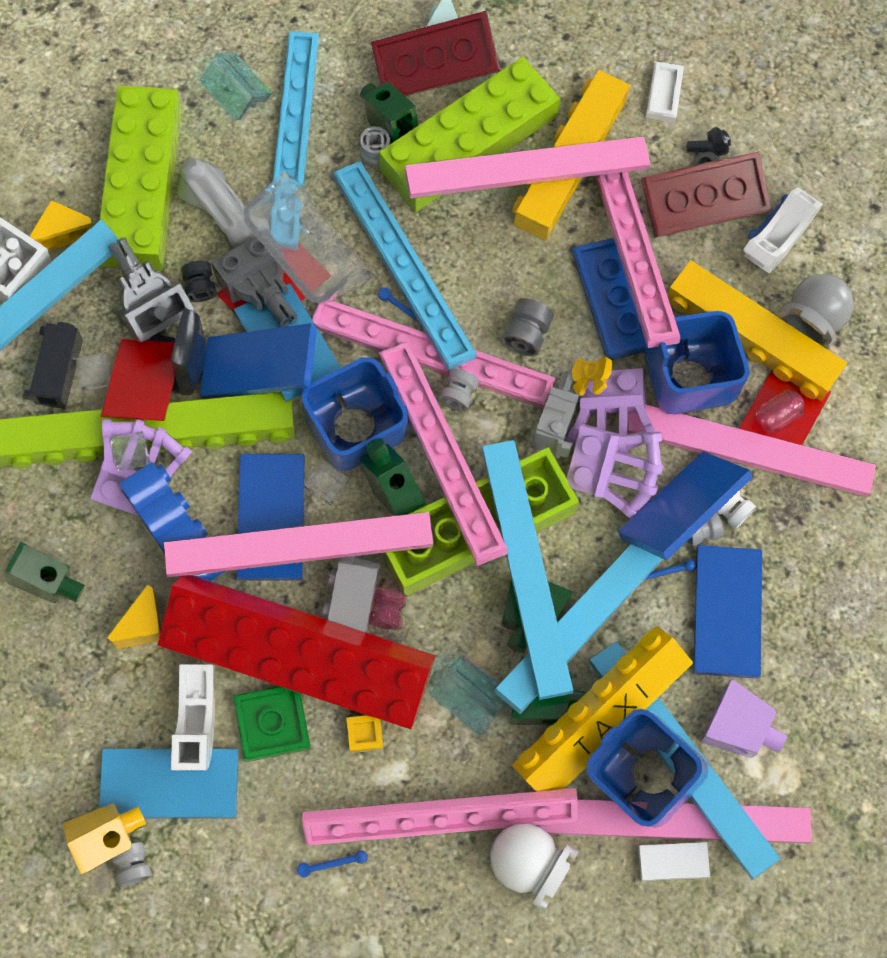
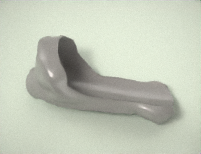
[176,158,267,248]

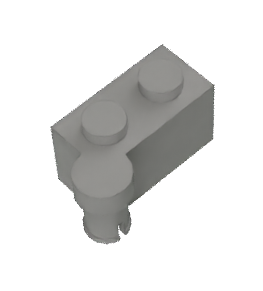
[322,556,381,633]

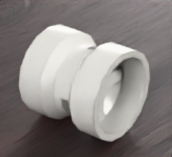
[718,491,757,530]

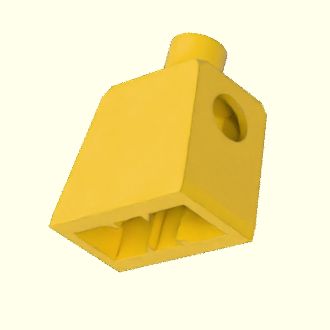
[63,803,147,874]

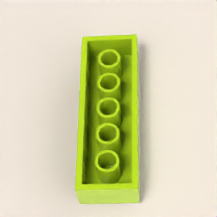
[379,56,560,213]
[100,85,182,271]
[381,447,579,598]

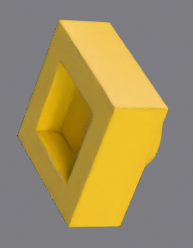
[346,715,383,753]

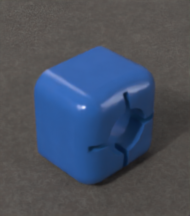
[644,311,750,414]
[302,357,408,471]
[587,709,708,828]

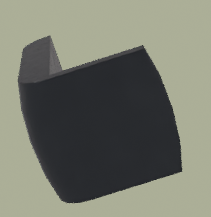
[150,308,206,395]

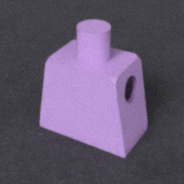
[701,680,787,758]

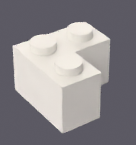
[0,217,52,303]

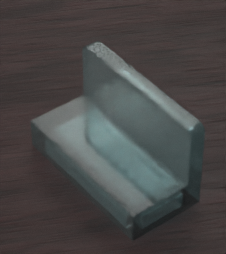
[200,53,272,120]
[431,655,508,735]

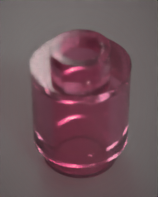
[756,389,805,434]

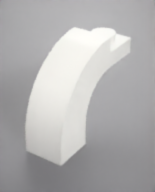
[743,188,823,273]
[171,664,215,770]

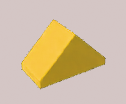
[30,200,93,251]
[107,585,162,649]

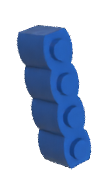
[118,462,225,581]

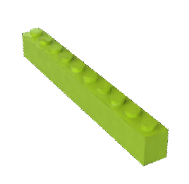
[0,392,295,469]

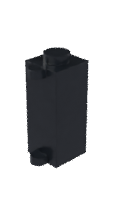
[23,322,83,409]

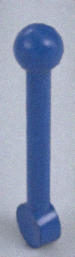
[748,194,789,240]
[378,288,423,329]
[640,559,696,585]
[297,850,368,878]

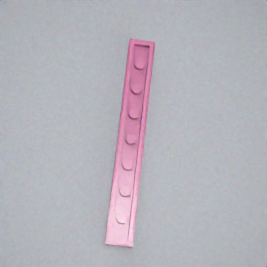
[404,137,650,198]
[595,172,680,348]
[312,297,555,409]
[379,342,508,566]
[629,404,876,497]
[164,512,433,578]
[302,788,578,846]
[539,800,811,844]

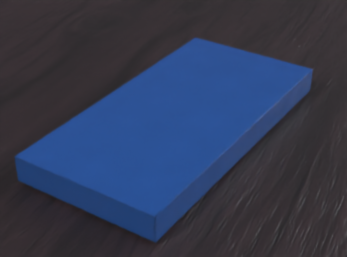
[571,238,647,360]
[200,323,317,399]
[618,451,752,561]
[237,454,305,581]
[693,545,762,679]

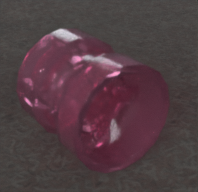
[369,589,407,630]

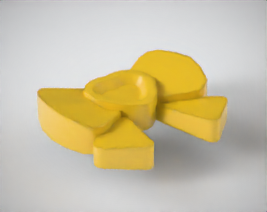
[572,356,612,396]

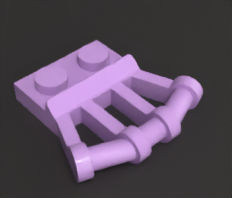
[567,368,655,453]
[91,419,192,515]
[567,424,664,519]

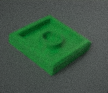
[233,686,311,763]

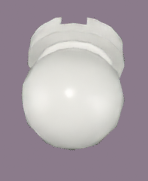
[490,823,579,911]

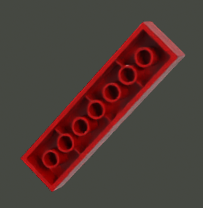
[157,575,436,730]

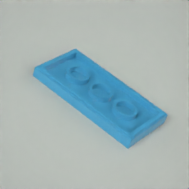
[234,284,341,402]
[99,749,239,819]

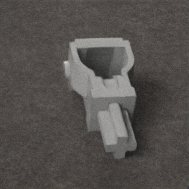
[533,369,579,459]

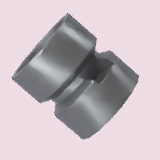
[501,298,554,357]

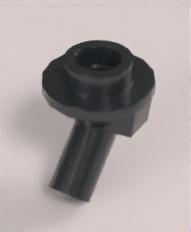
[686,127,731,157]

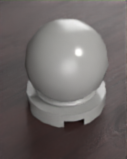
[776,274,855,349]

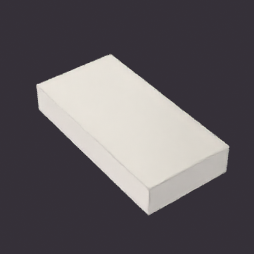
[646,61,684,123]
[638,842,710,881]

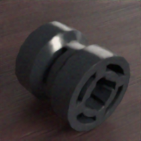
[180,261,217,302]

